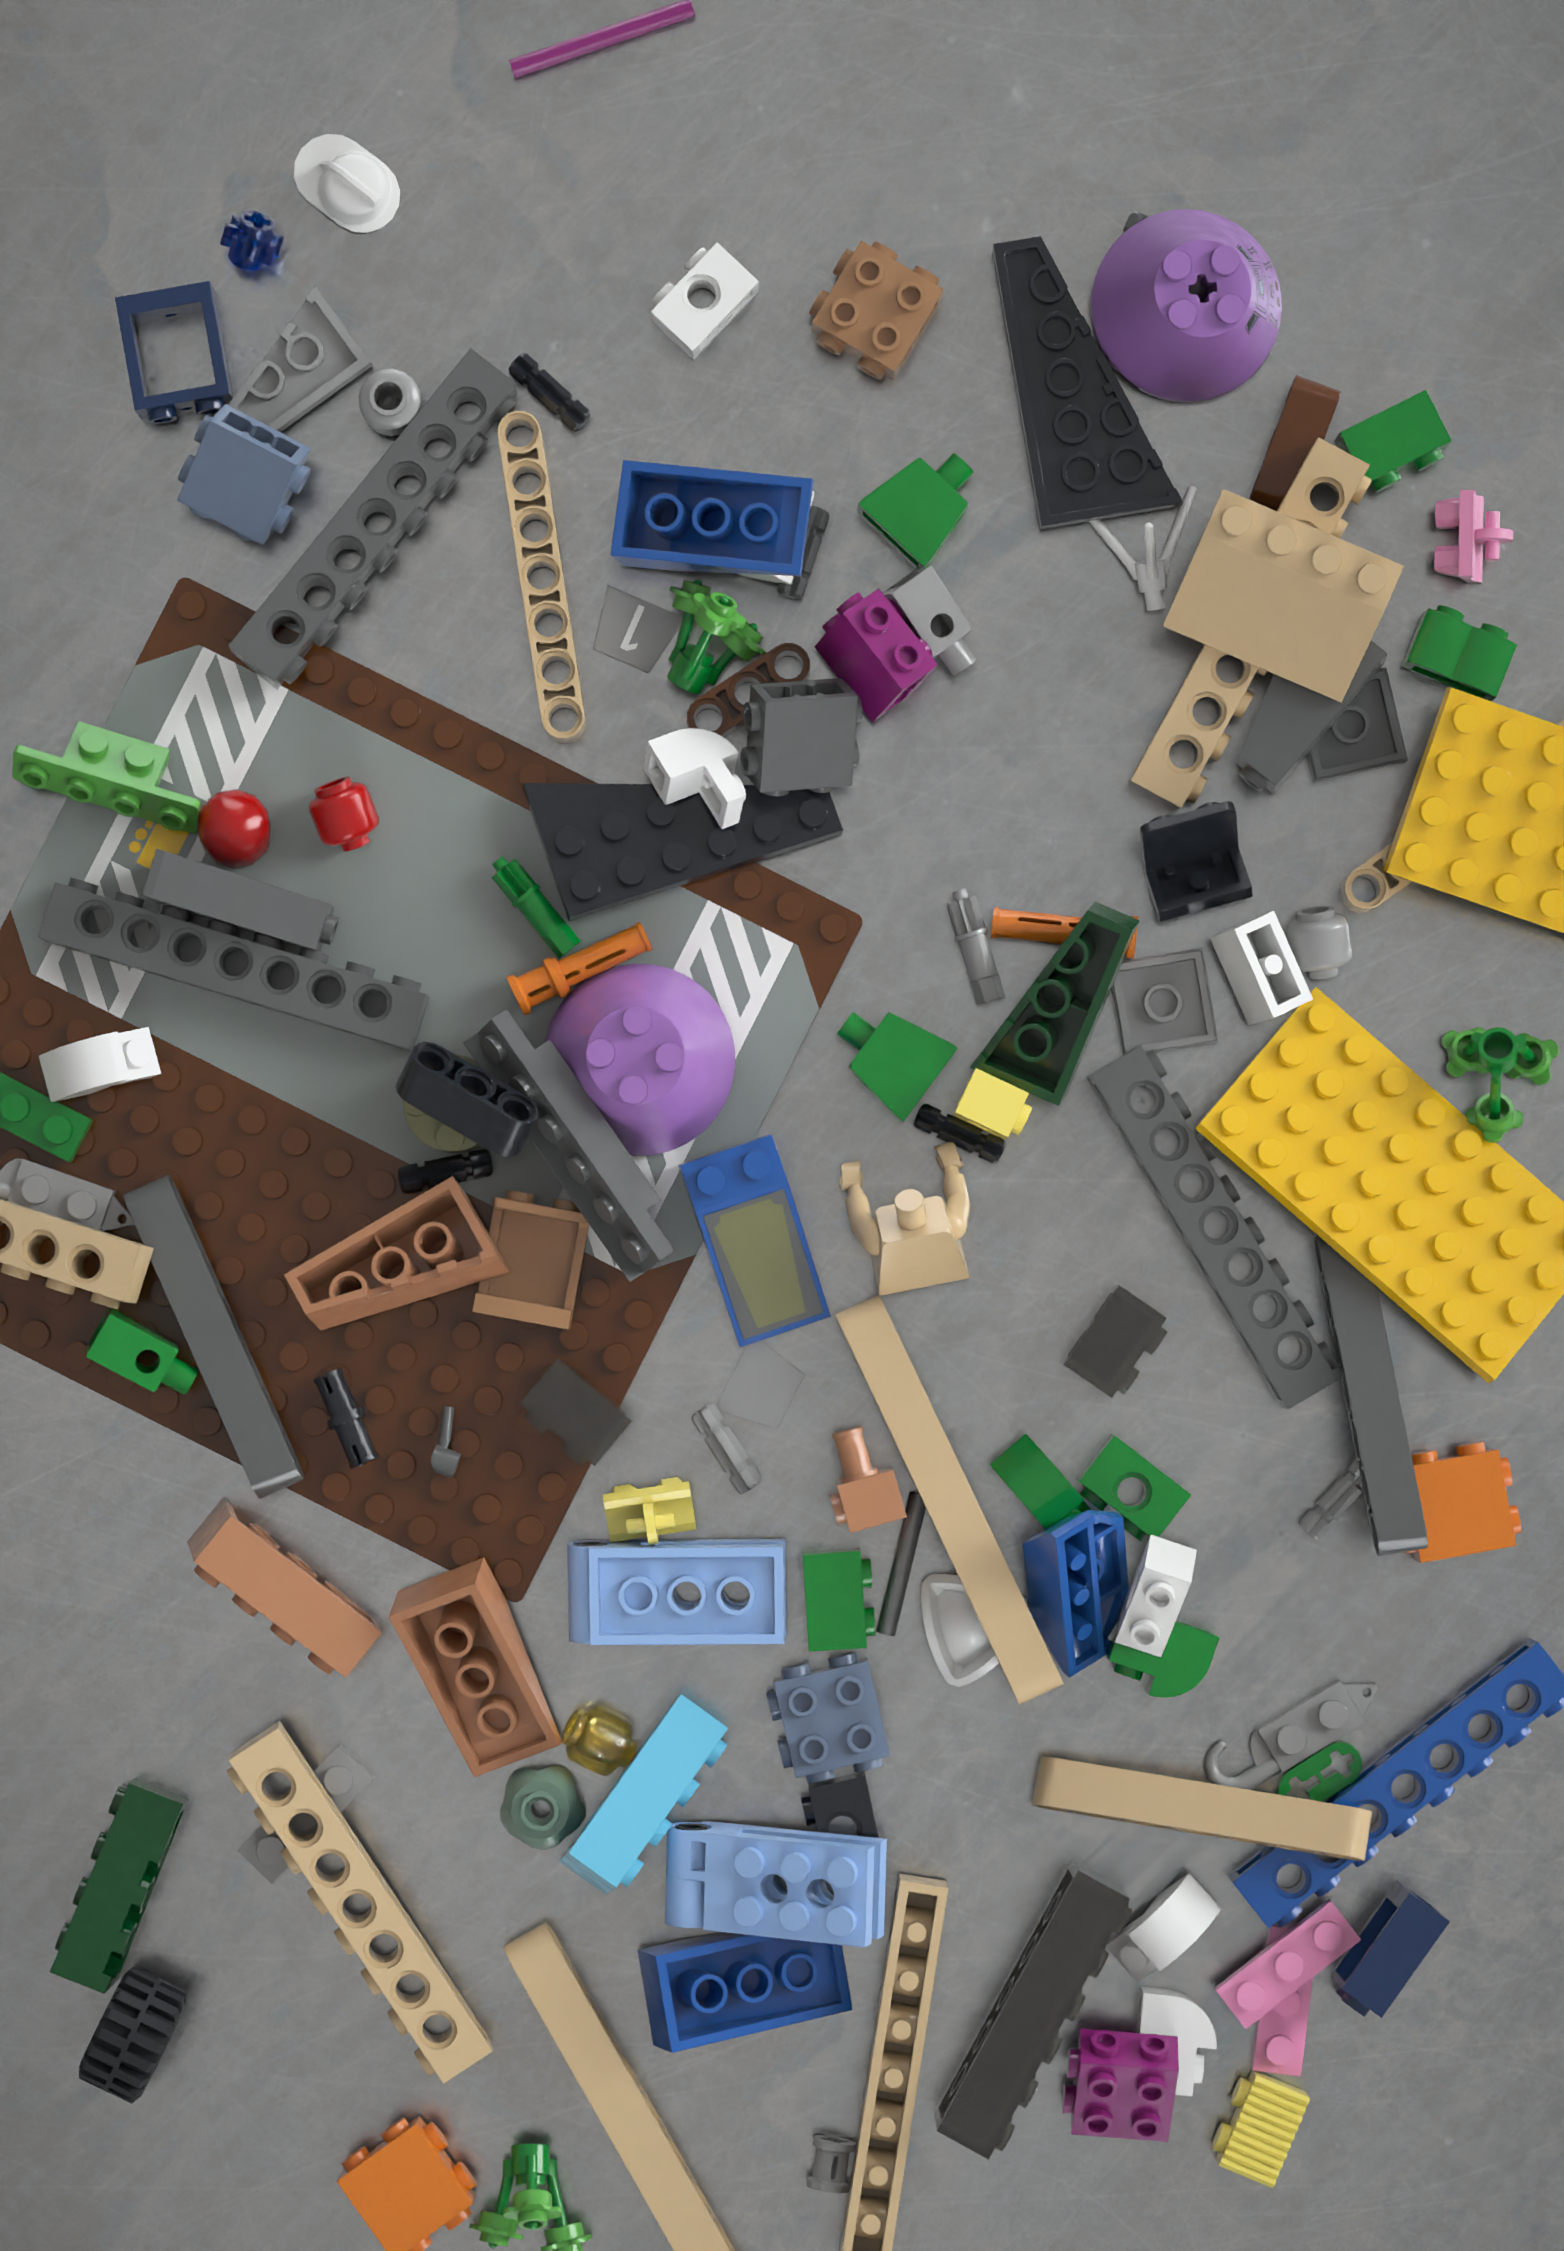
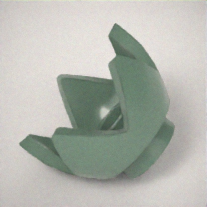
[500,1766,586,1850]

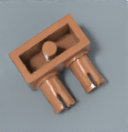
[830,1426,907,1533]

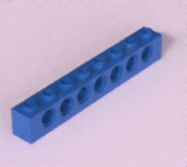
[1228,1639,1564,1929]

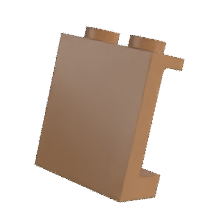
[472,1190,590,1330]

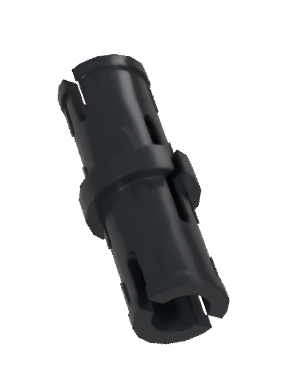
[313,1368,379,1469]

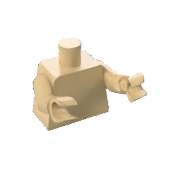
[839,1142,970,1296]

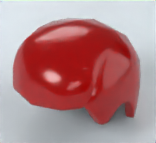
[198,789,271,869]

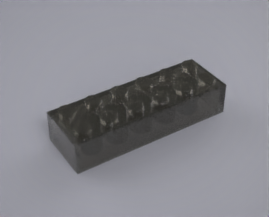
[934,1859,1133,2160]

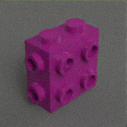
[814,588,938,722]
[1062,2029,1179,2142]

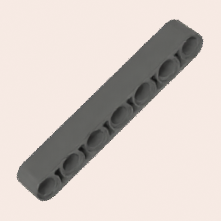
[123,1174,304,1499]
[1314,1233,1428,1556]

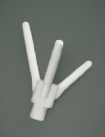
[1089,485,1197,611]

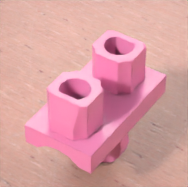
[1434,490,1513,583]

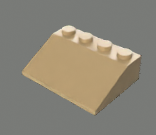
[1163,489,1404,703]

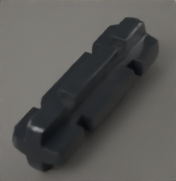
[508,353,590,432]
[914,1104,1006,1163]
[397,1149,493,1194]

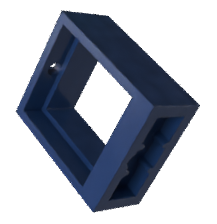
[115,281,234,424]
[1330,1881,1450,2018]

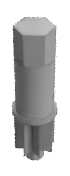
[947,888,1005,1005]

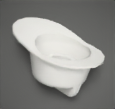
[294,134,400,233]

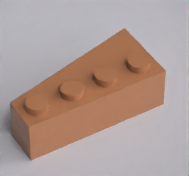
[284,1176,510,1331]
[187,1497,382,1678]

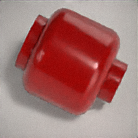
[308,776,379,852]

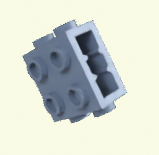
[177,404,311,545]
[766,1652,890,1783]

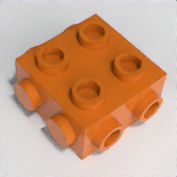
[1405,1441,1521,1563]
[336,2116,477,2251]

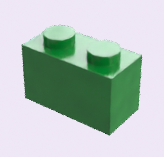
[1334,390,1452,492]
[802,1548,876,1652]

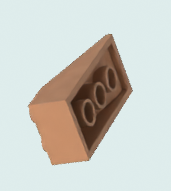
[388,1558,562,1777]

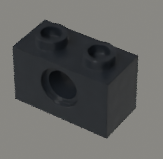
[801,1771,879,1838]

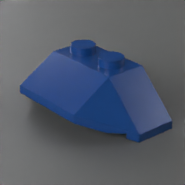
[1023,1510,1129,1678]

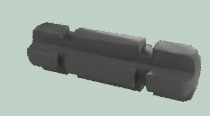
[778,506,829,599]

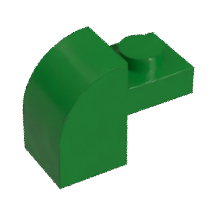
[990,1434,1092,1530]
[1106,1620,1220,1698]

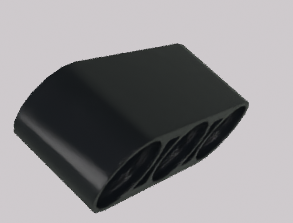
[395,1042,539,1157]

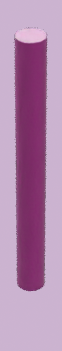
[509,0,695,78]

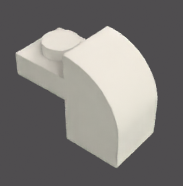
[643,728,746,829]
[39,1027,161,1102]
[1105,1873,1221,1982]
[1135,1986,1217,2096]

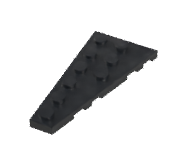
[993,236,1184,529]
[523,783,843,921]

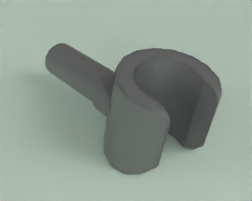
[431,1406,462,1478]

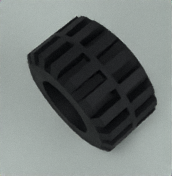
[79,1966,187,2104]

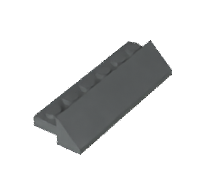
[463,1009,675,1282]

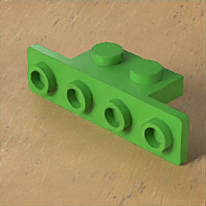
[12,721,201,834]

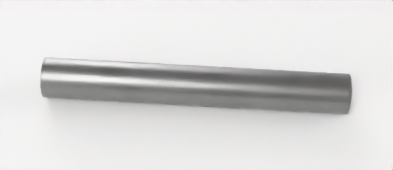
[876,1491,926,1636]

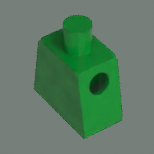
[857,453,974,568]
[836,1011,958,1123]
[85,1307,199,1395]

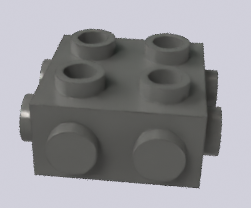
[740,678,863,796]

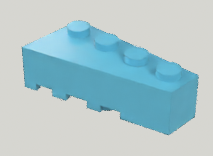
[559,1694,728,1895]

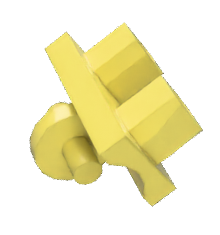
[603,1477,696,1545]

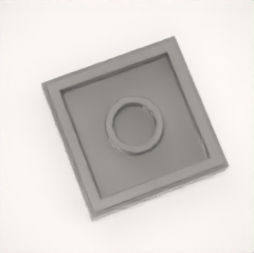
[1111,948,1218,1055]

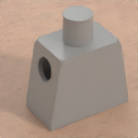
[883,565,977,676]

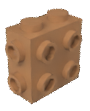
[808,240,944,380]

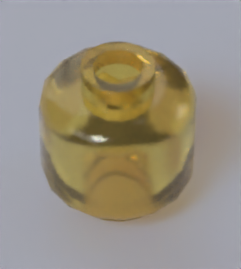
[561,1704,637,1776]

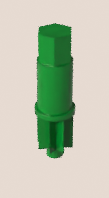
[491,856,581,959]

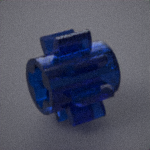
[220,210,284,271]

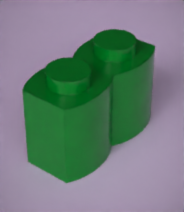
[1402,605,1517,701]

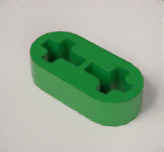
[1276,1740,1362,1802]

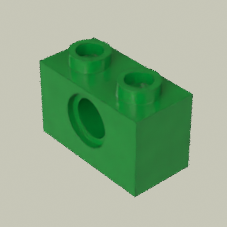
[1076,1434,1191,1542]

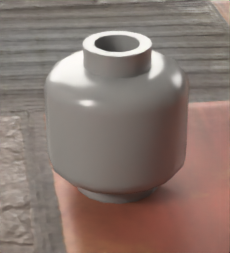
[358,368,423,436]
[1286,906,1352,979]

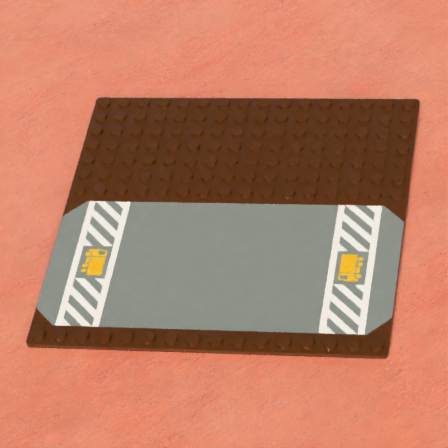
[0,577,862,1602]

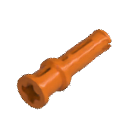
[991,907,1138,959]
[506,921,653,1016]

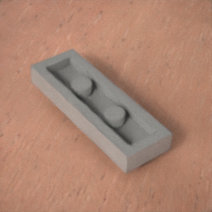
[237,1744,375,1884]

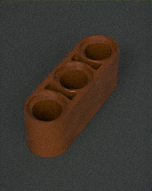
[1249,375,1341,511]
[687,643,810,738]

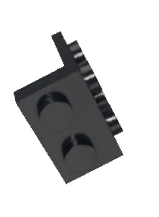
[1140,801,1253,922]

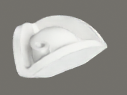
[921,1574,1029,1687]

